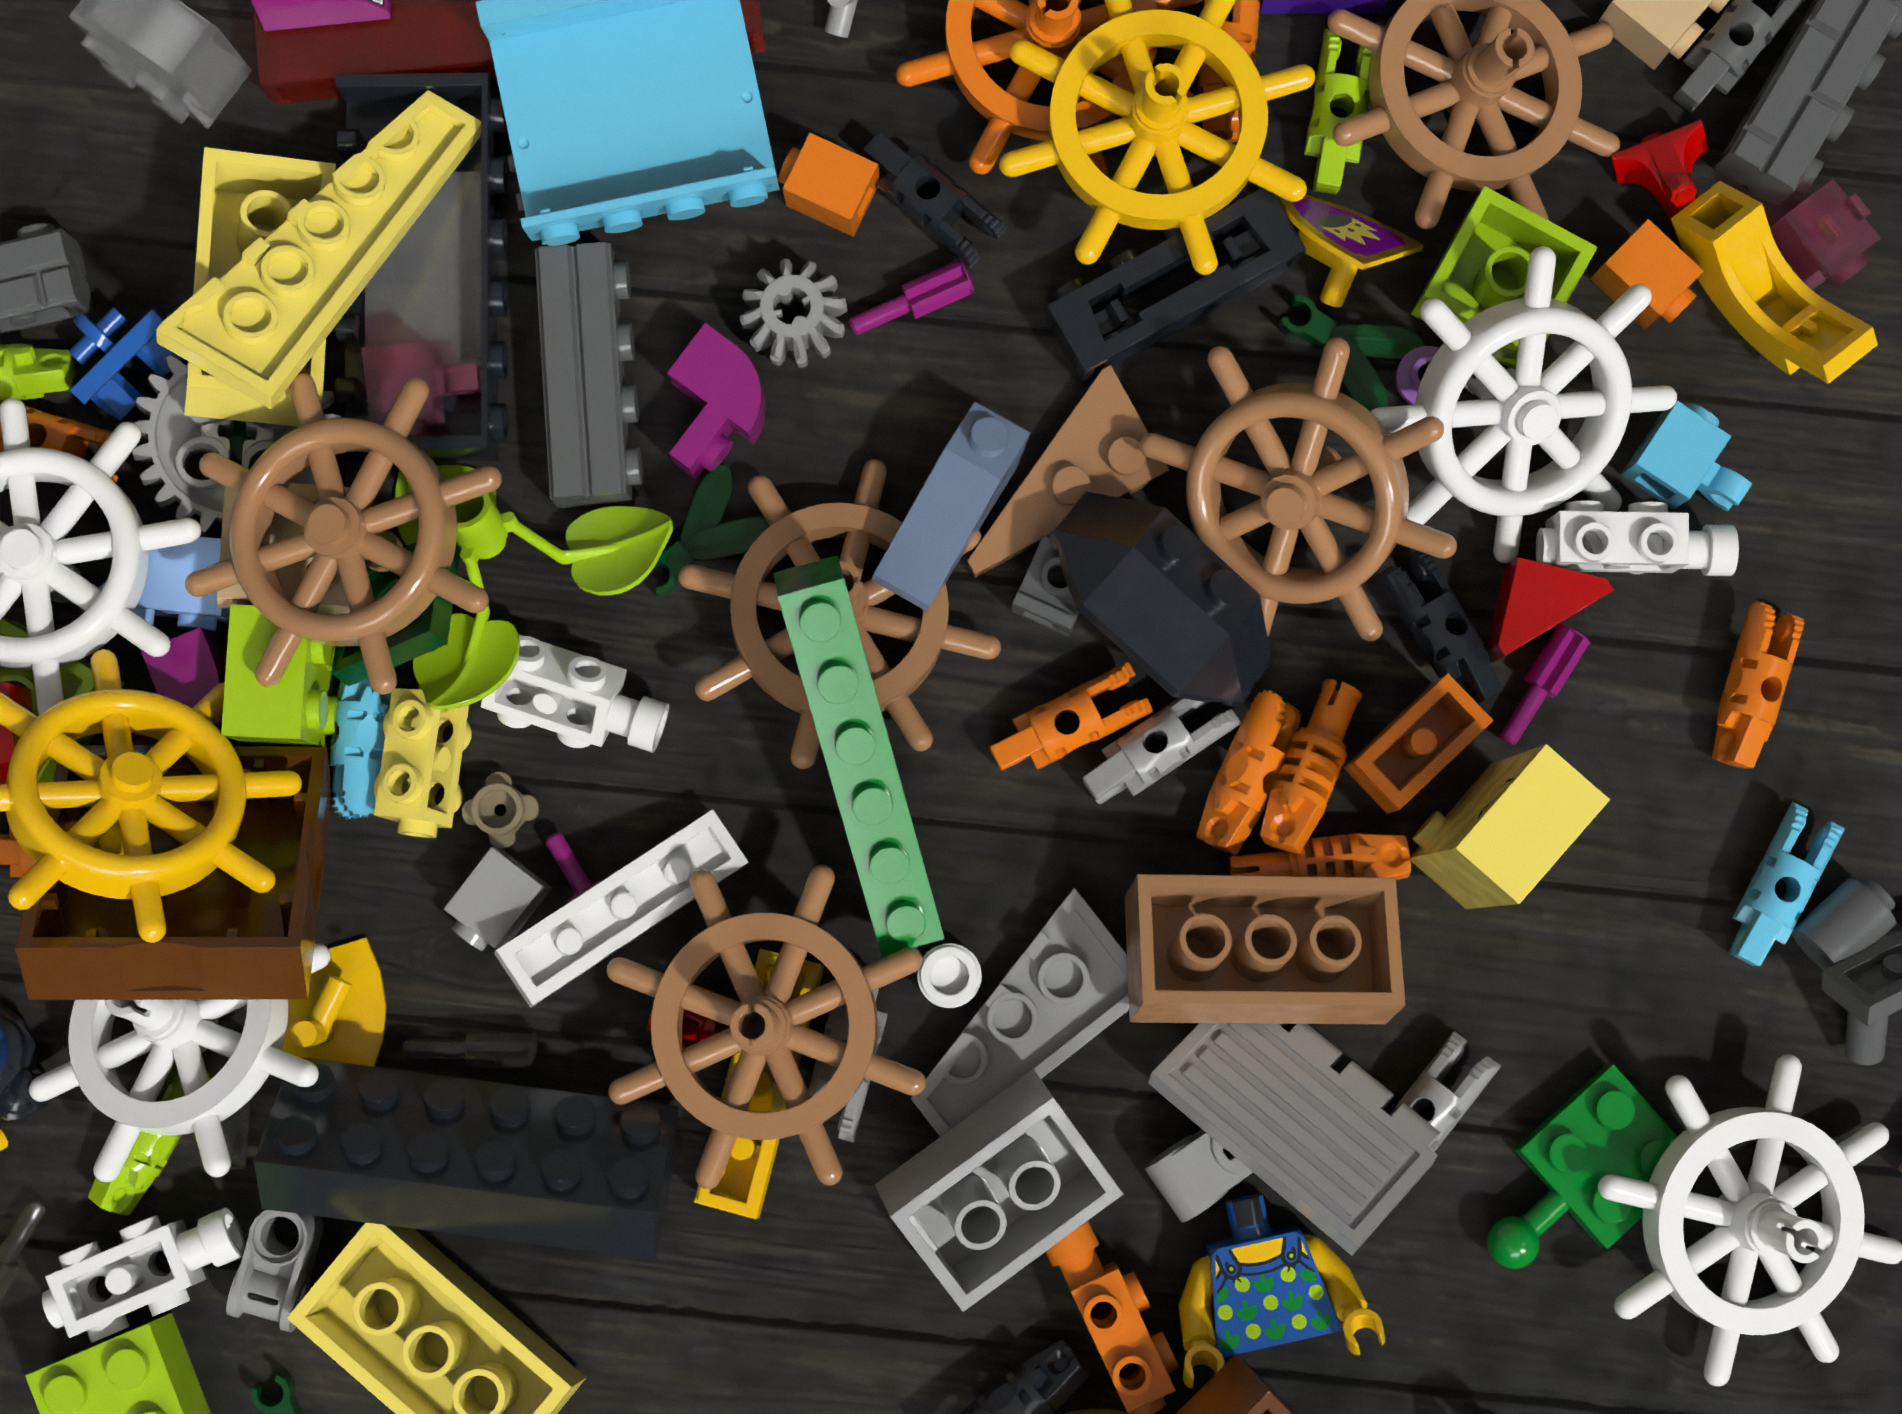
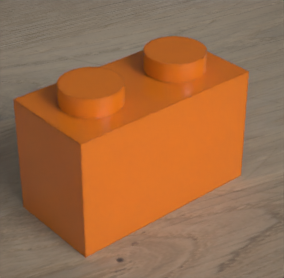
[1343,674,1494,814]

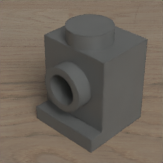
[1011,536,1080,637]

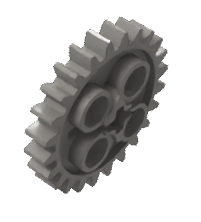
[132,355,342,537]

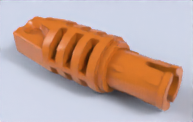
[1260,679,1362,854]
[1229,833,1411,880]

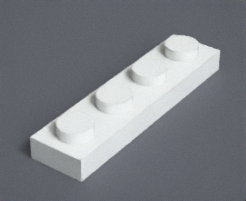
[494,809,748,1008]

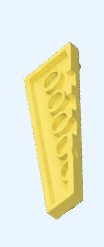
[156,90,481,410]

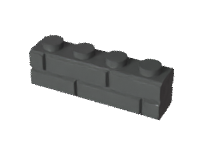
[1714,0,1902,205]
[0,224,94,335]
[535,242,643,508]

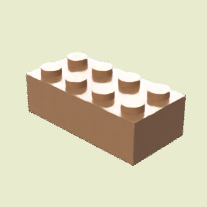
[1125,874,1406,1024]

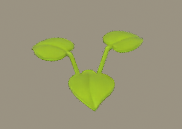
[395,465,673,710]

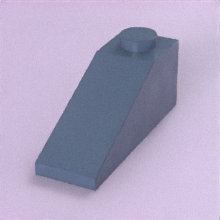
[872,402,1030,612]

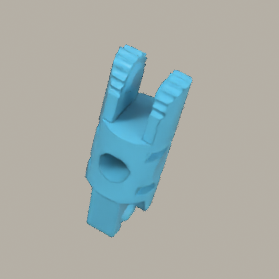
[329,678,392,820]
[1729,802,1845,967]

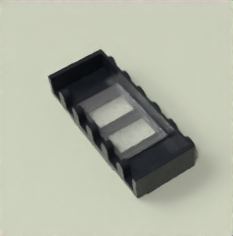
[335,73,508,461]

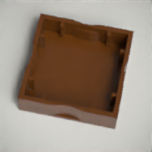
[15,745,333,1000]

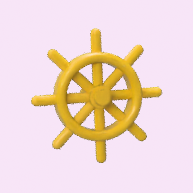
[999,0,1315,275]
[0,649,302,943]

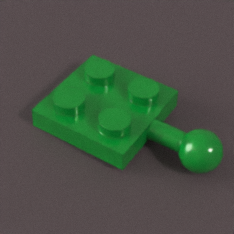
[1487,1064,1678,1269]

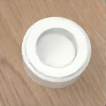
[917,944,982,1008]

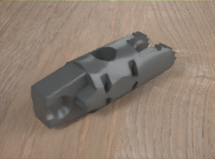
[1672,0,1805,113]

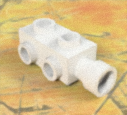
[1536,501,1739,576]
[481,634,669,753]
[42,1208,245,1343]

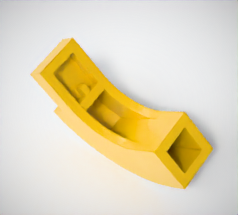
[1671,181,1878,384]

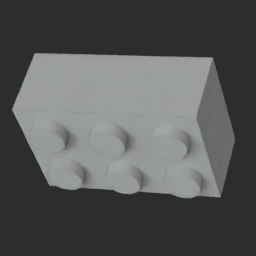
[875,1069,1123,1312]

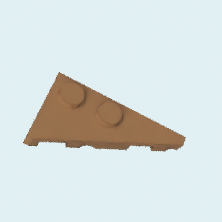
[967,365,1169,578]

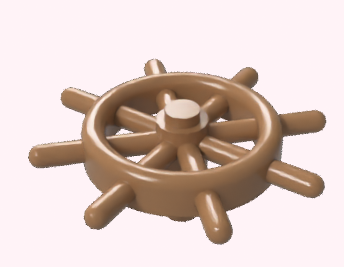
[1327,0,1620,229]
[1140,338,1457,641]
[185,372,502,695]
[678,459,1001,769]
[606,865,926,1189]

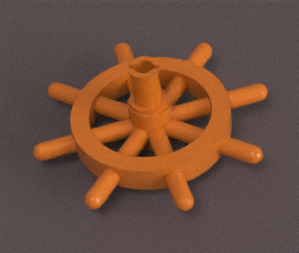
[896,0,1202,177]

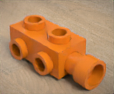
[1046,1221,1179,1414]

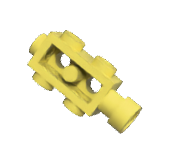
[374,685,472,838]

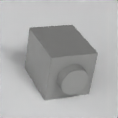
[444,847,552,951]

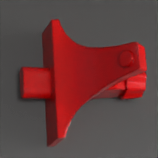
[1610,120,1708,230]

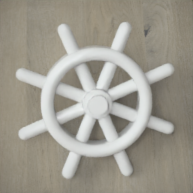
[1370,246,1677,564]
[0,398,201,715]
[29,943,331,1182]
[1598,1054,1902,1386]

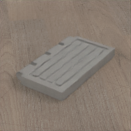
[1148,1023,1441,1256]

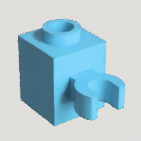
[1621,401,1752,511]

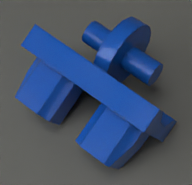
[69,307,183,420]

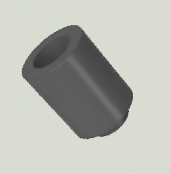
[1791,878,1896,970]

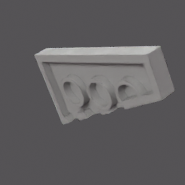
[911,888,1129,1137]

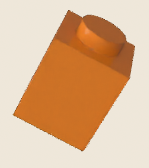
[778,133,880,237]
[1590,219,1704,330]

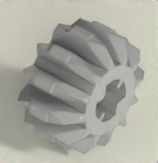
[740,258,847,368]

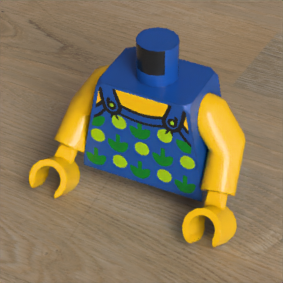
[1179,1193,1385,1388]

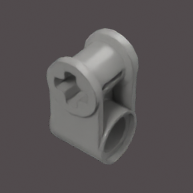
[1144,1129,1253,1222]
[226,1210,324,1332]

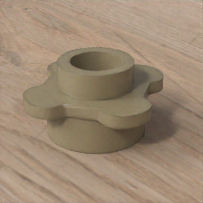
[462,772,539,848]

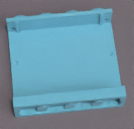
[476,0,780,246]

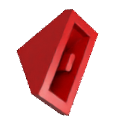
[1486,557,1614,663]

